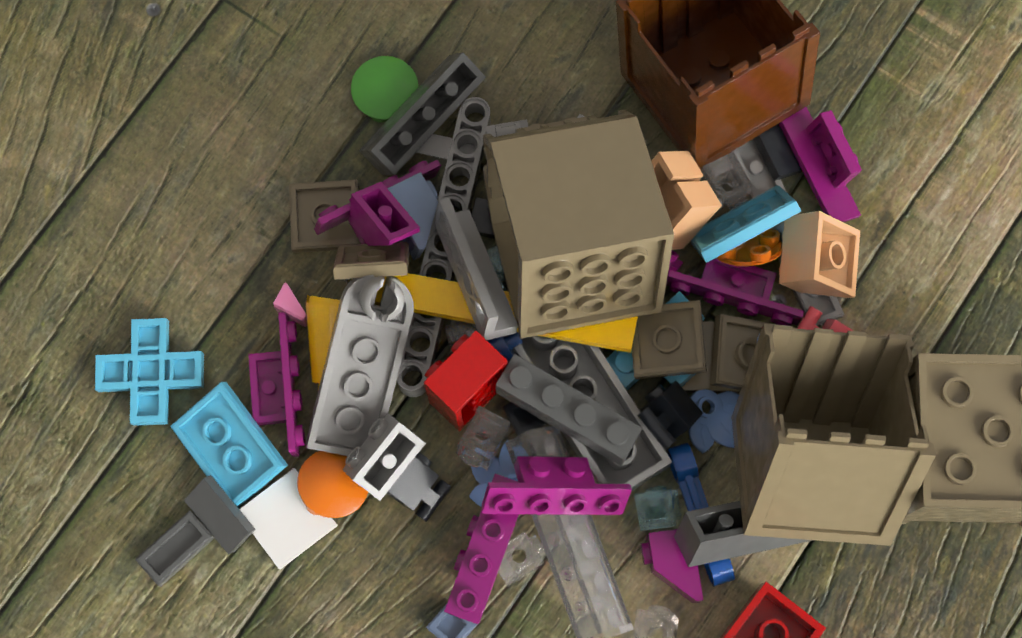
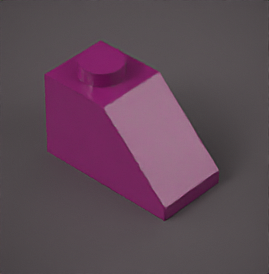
[350,182,420,246]
[641,529,704,603]

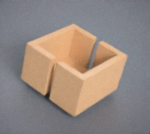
[651,151,722,250]

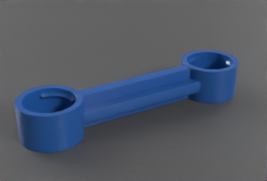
[666,443,735,587]

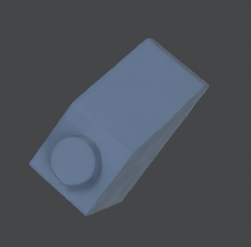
[387,172,438,260]

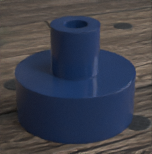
[488,331,523,363]

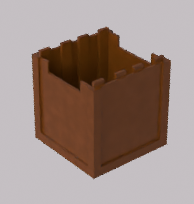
[616,0,820,170]

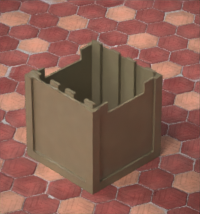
[731,323,936,546]
[902,353,1022,527]

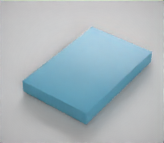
[691,186,801,263]
[170,382,288,508]

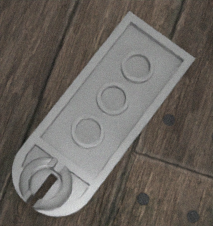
[305,275,414,456]

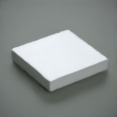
[239,468,338,569]

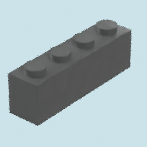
[359,52,486,175]
[495,354,643,466]
[674,501,813,567]

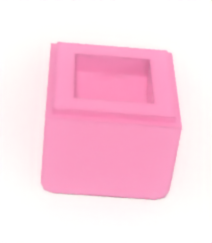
[273,282,307,327]

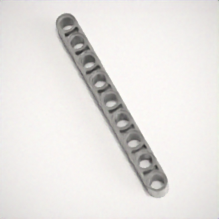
[397,97,491,397]

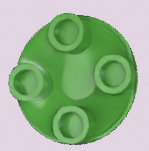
[351,56,419,122]

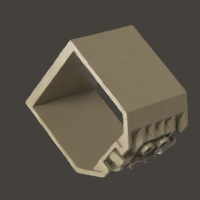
[483,110,674,339]

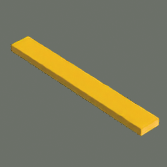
[374,273,638,353]

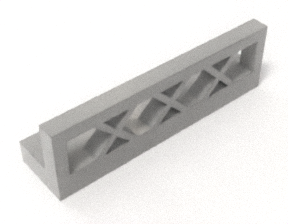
[435,198,518,340]

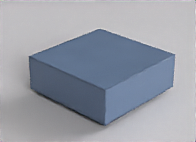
[426,603,478,638]

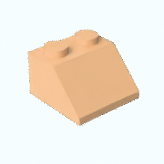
[779,211,860,298]

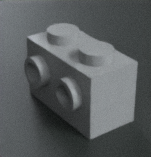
[342,413,426,501]

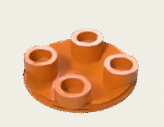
[716,229,782,266]
[297,451,368,518]

